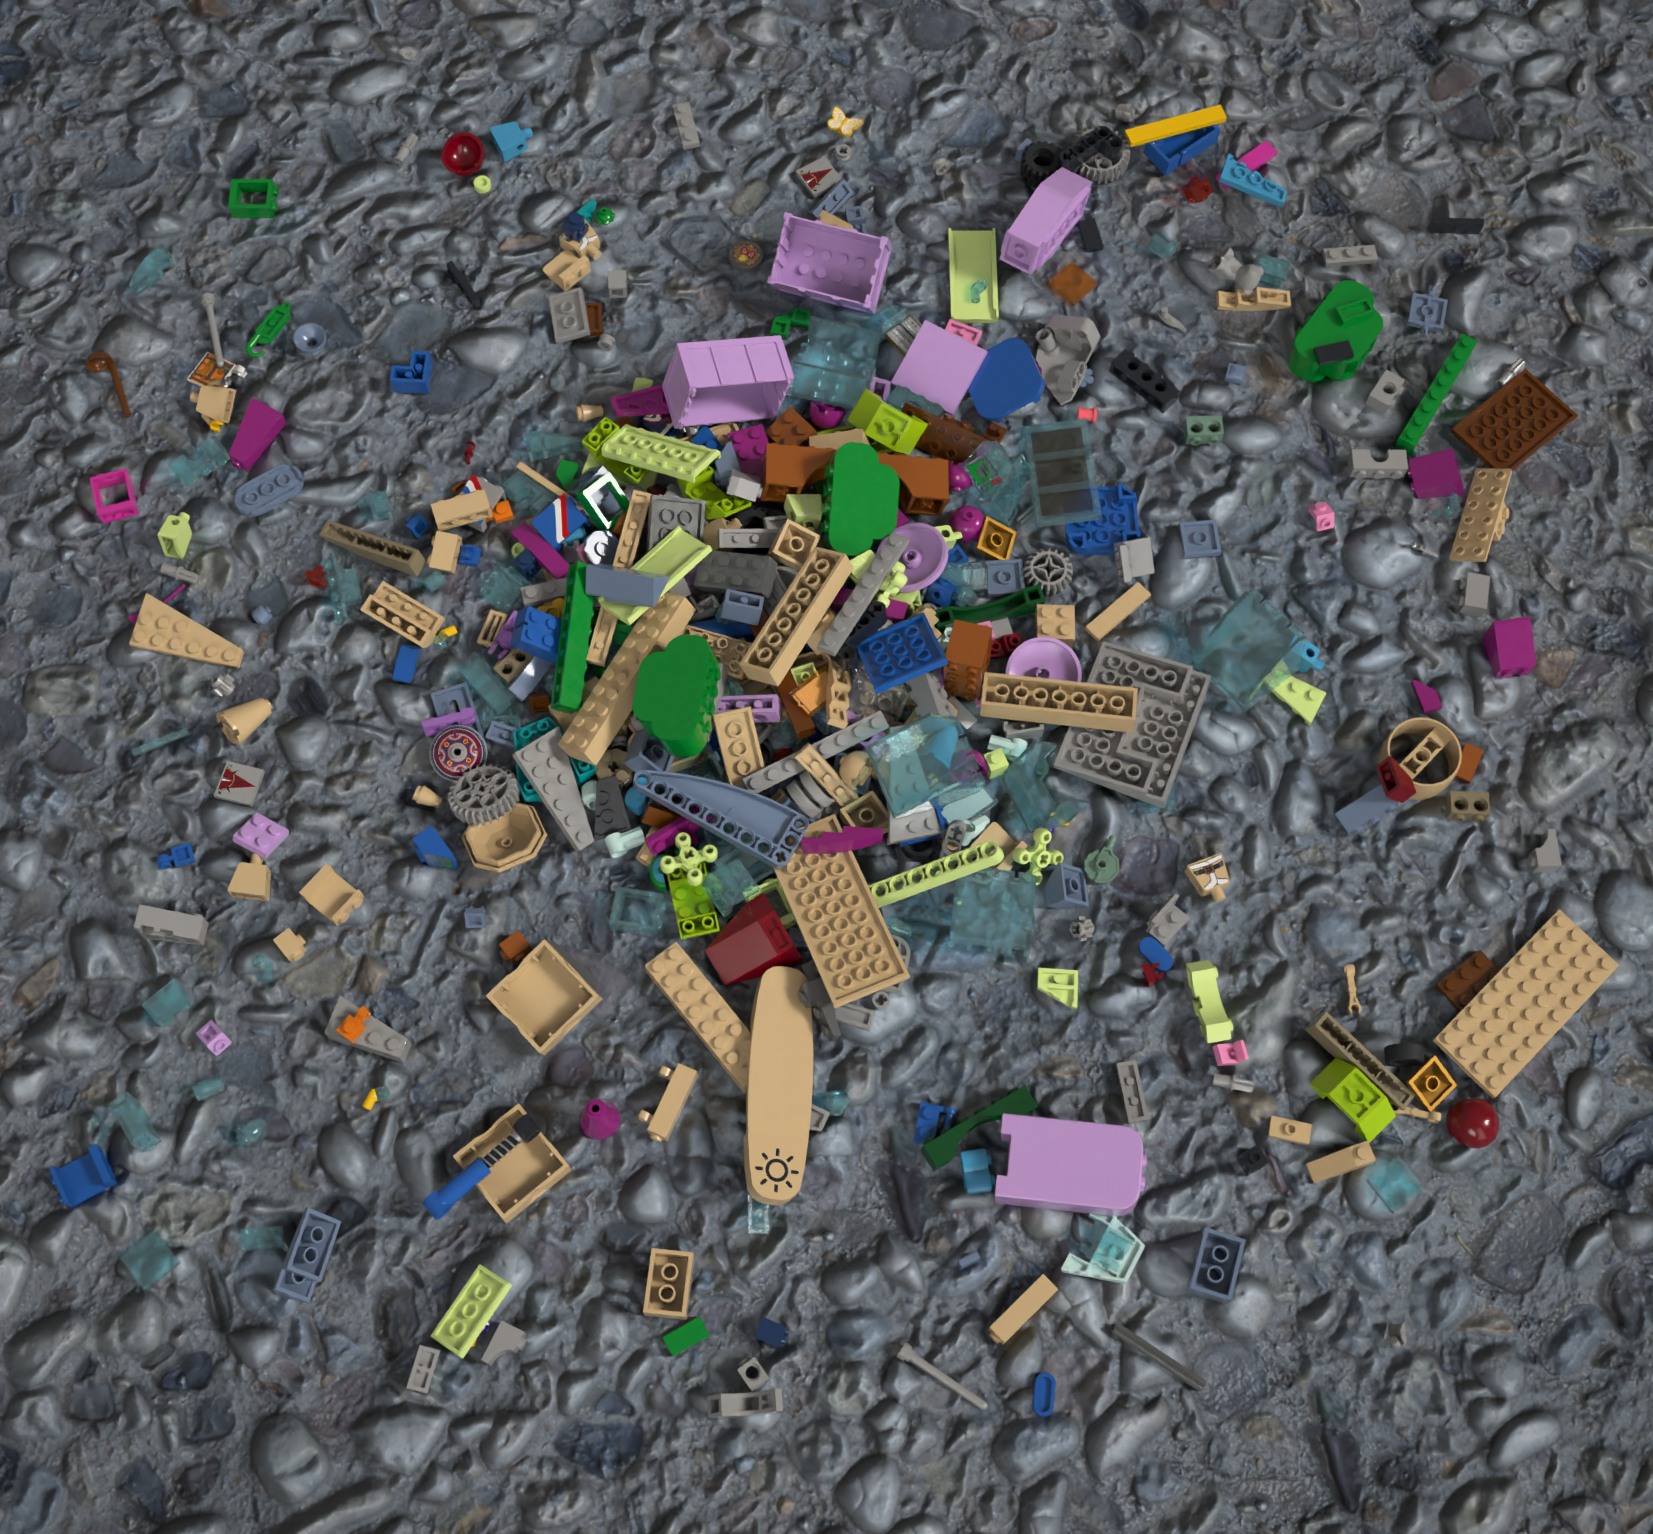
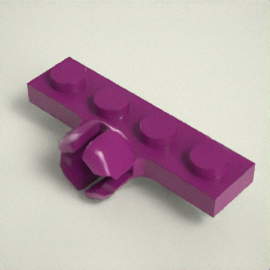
[645,808,715,856]

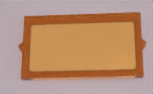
[790,665,828,717]

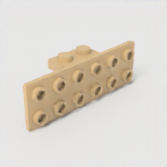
[1449,468,1512,562]

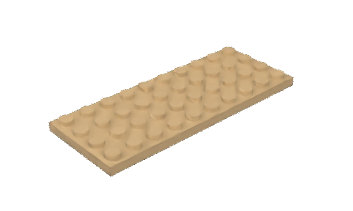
[763,814,910,1008]
[1432,909,1619,1099]

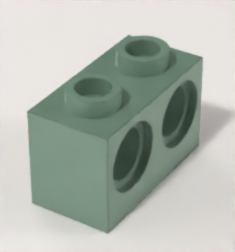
[1183,415,1224,445]

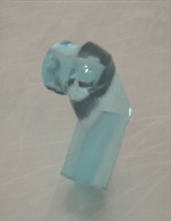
[971,279,988,303]
[1444,493,1461,518]
[252,955,273,982]

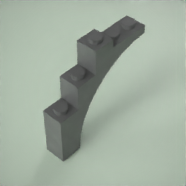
[798,962,841,1042]

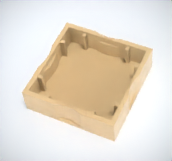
[486,939,603,1056]
[453,1103,571,1224]

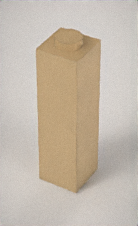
[988,1274,1058,1345]

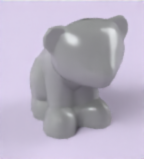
[1206,246,1264,295]

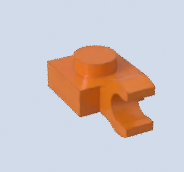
[485,500,514,524]
[336,1006,371,1044]

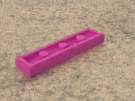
[1215,141,1278,190]

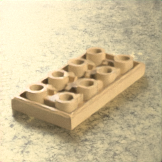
[681,625,753,680]

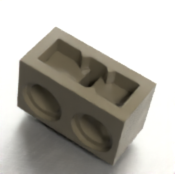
[493,647,533,687]
[1445,791,1490,823]

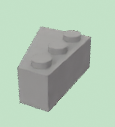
[134,904,209,946]

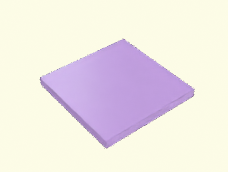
[891,320,988,415]

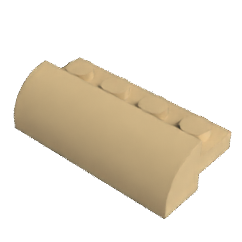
[360,581,445,648]

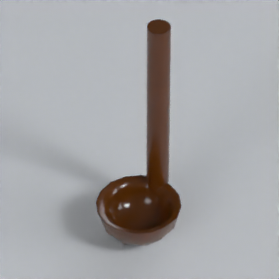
[86,351,131,418]

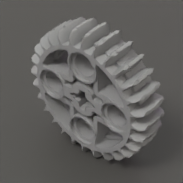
[1068,125,1130,184]
[448,763,520,826]

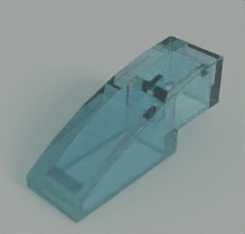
[129,243,174,296]

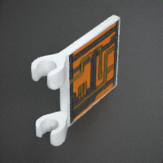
[187,352,247,386]

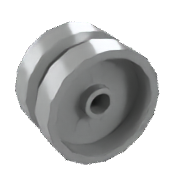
[786,770,835,819]

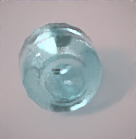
[236,1117,268,1148]

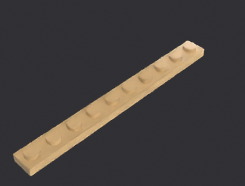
[586,490,652,667]

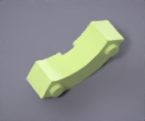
[1186,960,1233,1043]

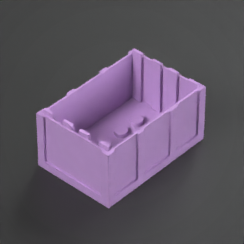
[767,212,892,315]
[662,335,794,429]

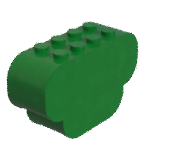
[1287,280,1383,382]
[820,442,900,559]
[632,635,721,757]

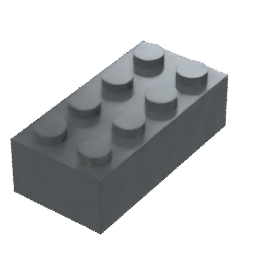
[693,551,778,600]

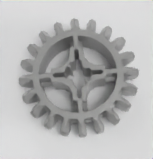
[1023,548,1073,597]

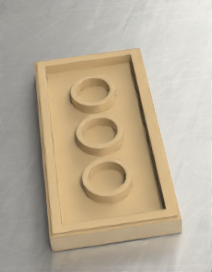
[712,706,765,788]

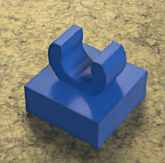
[405,513,430,539]
[459,544,482,567]

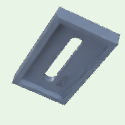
[430,682,489,756]

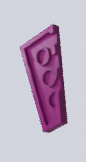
[610,384,670,417]

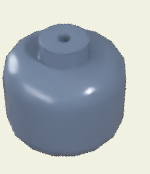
[252,605,272,625]

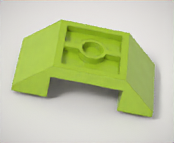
[847,388,928,455]
[582,417,650,484]
[677,465,752,520]
[667,861,720,940]
[1308,1057,1396,1143]

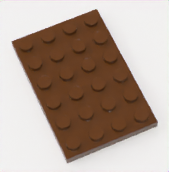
[1451,368,1578,472]

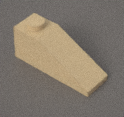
[1306,1141,1376,1184]

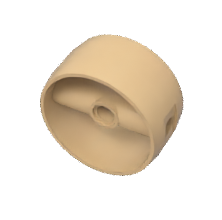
[1378,717,1462,800]

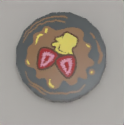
[728,240,763,273]

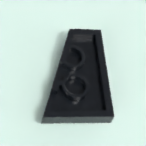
[594,774,632,841]

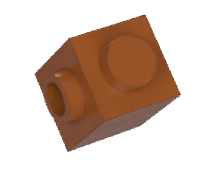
[499,930,532,964]

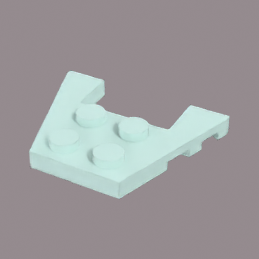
[1061,1214,1145,1284]

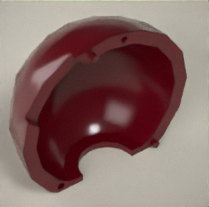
[441,132,485,176]
[1446,1099,1499,1149]

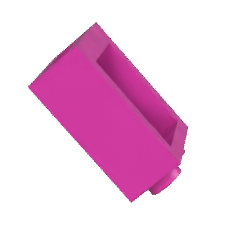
[90,469,139,524]

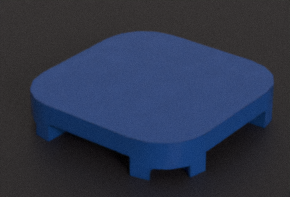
[968,338,1046,423]
[1063,483,1141,555]

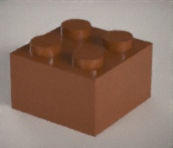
[765,406,818,447]

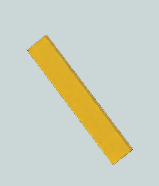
[1124,104,1227,147]

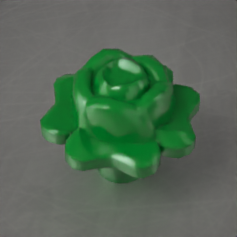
[594,207,615,225]

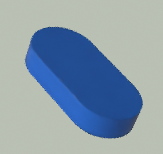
[1139,937,1173,972]
[1032,1372,1056,1417]

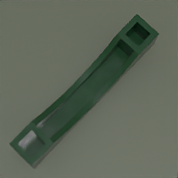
[934,584,1046,633]
[920,1086,1038,1172]

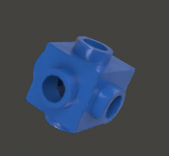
[926,578,957,607]

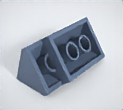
[586,564,670,608]
[273,1207,342,1303]

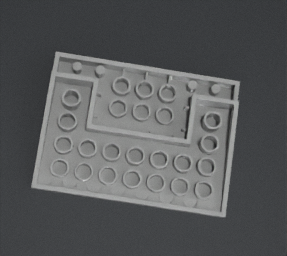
[1054,641,1211,809]

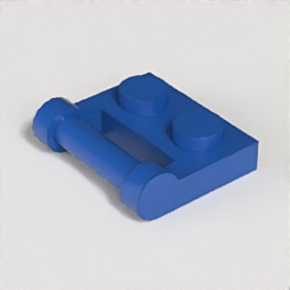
[913,1102,957,1145]

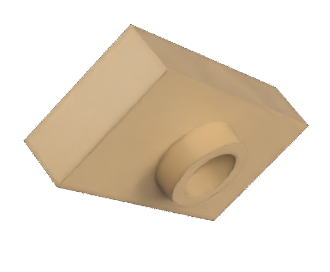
[1267,1116,1312,1146]

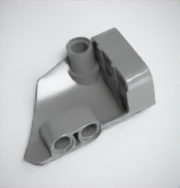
[1036,315,1100,405]

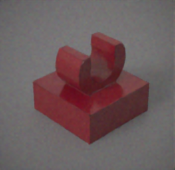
[1141,963,1164,987]

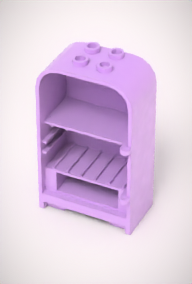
[995,1113,1147,1216]

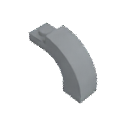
[707,1389,783,1418]

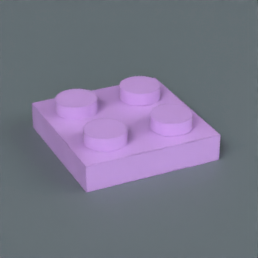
[233,813,289,859]

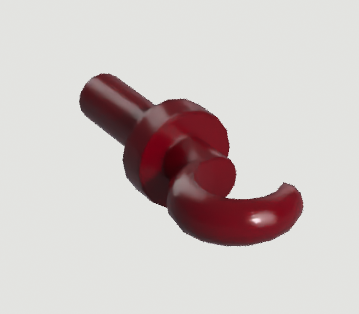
[464,441,475,465]

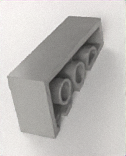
[906,670,957,731]
[324,996,412,1063]

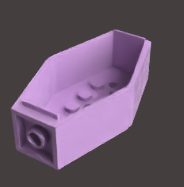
[1000,167,1092,275]

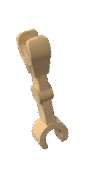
[1344,964,1362,1015]
[1390,1102,1441,1123]

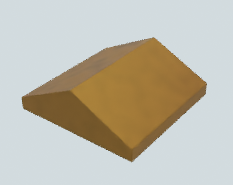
[975,516,1017,561]
[1406,1055,1457,1112]

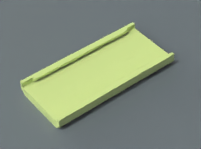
[948,228,999,323]
[602,424,721,483]
[597,525,712,626]

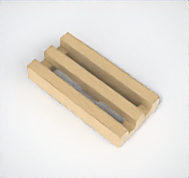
[477,609,509,647]

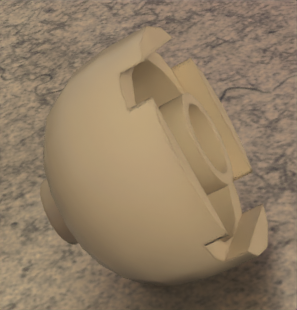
[839,751,876,790]

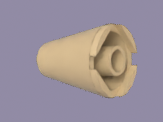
[216,698,273,746]

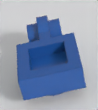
[156,842,196,870]

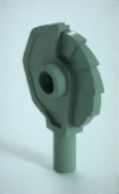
[1084,835,1119,884]

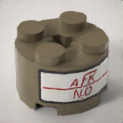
[595,749,634,792]

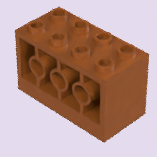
[943,620,992,701]

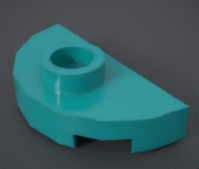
[576,199,597,223]

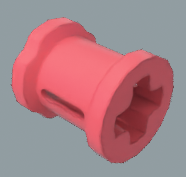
[1077,406,1097,423]

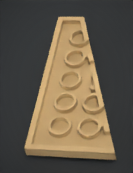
[129,593,244,669]

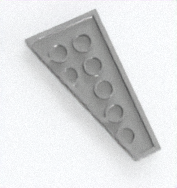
[887,725,942,845]
[512,726,594,852]

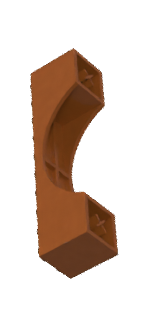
[761,443,949,516]

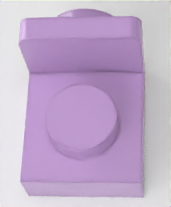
[196,1020,232,1056]

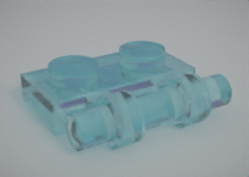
[1079,1220,1133,1272]

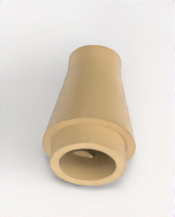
[576,404,603,422]
[413,786,443,808]

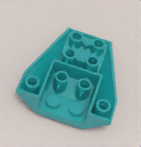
[513,717,597,803]

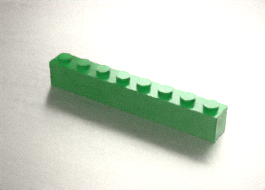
[1393,333,1478,457]
[550,561,596,714]

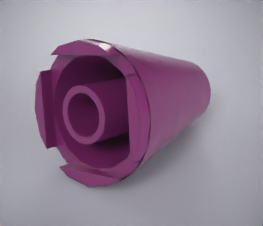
[579,1099,620,1140]

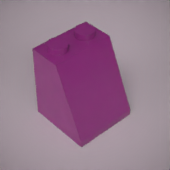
[1407,448,1465,499]
[1482,616,1536,679]

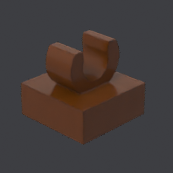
[983,422,1007,444]
[529,691,550,713]

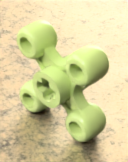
[872,561,907,609]
[1012,827,1064,886]
[660,832,718,886]

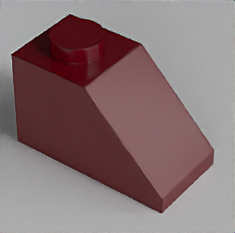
[1376,756,1417,803]

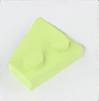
[1037,968,1078,1009]

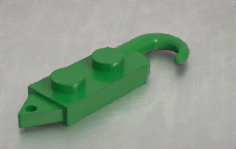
[246,302,291,358]

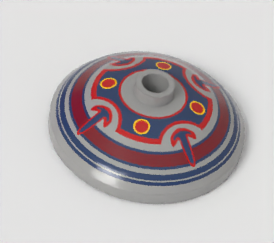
[429,725,488,782]

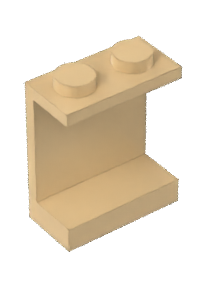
[299,863,365,927]

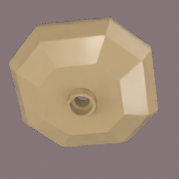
[462,802,547,873]

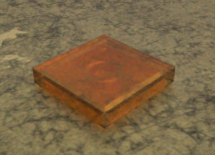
[1048,262,1098,307]

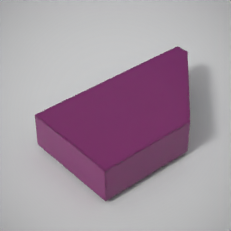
[1411,680,1442,714]

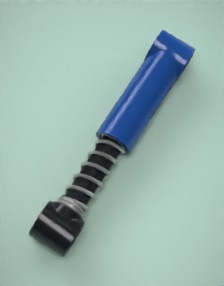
[422,1114,542,1220]

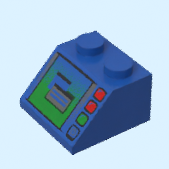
[412,825,460,870]

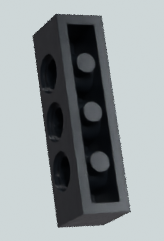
[1109,349,1180,414]

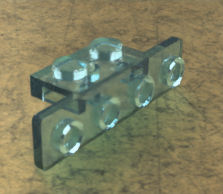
[324,553,362,626]

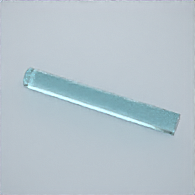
[131,728,189,756]

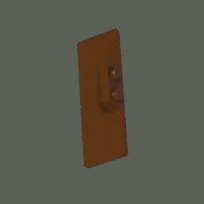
[901,402,1003,477]

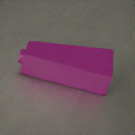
[228,398,286,472]

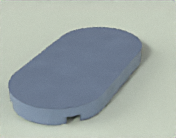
[234,464,304,517]
[583,531,640,566]

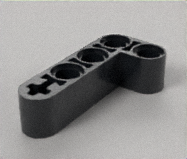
[1056,126,1123,171]
[829,601,887,671]

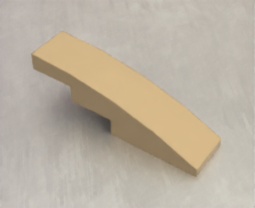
[1216,287,1291,311]
[826,659,851,729]

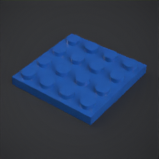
[856,612,948,694]

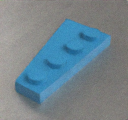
[1218,153,1288,207]

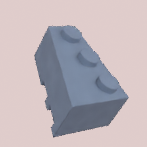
[1335,784,1399,836]

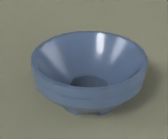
[293,323,327,354]

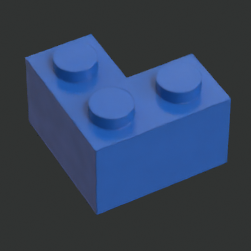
[390,351,433,394]

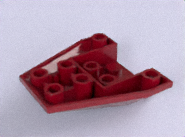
[705,893,803,985]

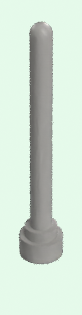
[200,293,224,367]
[896,1342,988,1410]

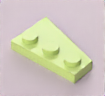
[1266,668,1326,726]

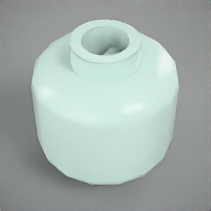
[581,780,597,809]

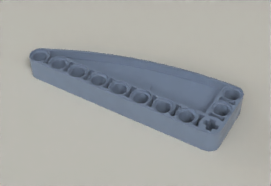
[633,770,809,869]

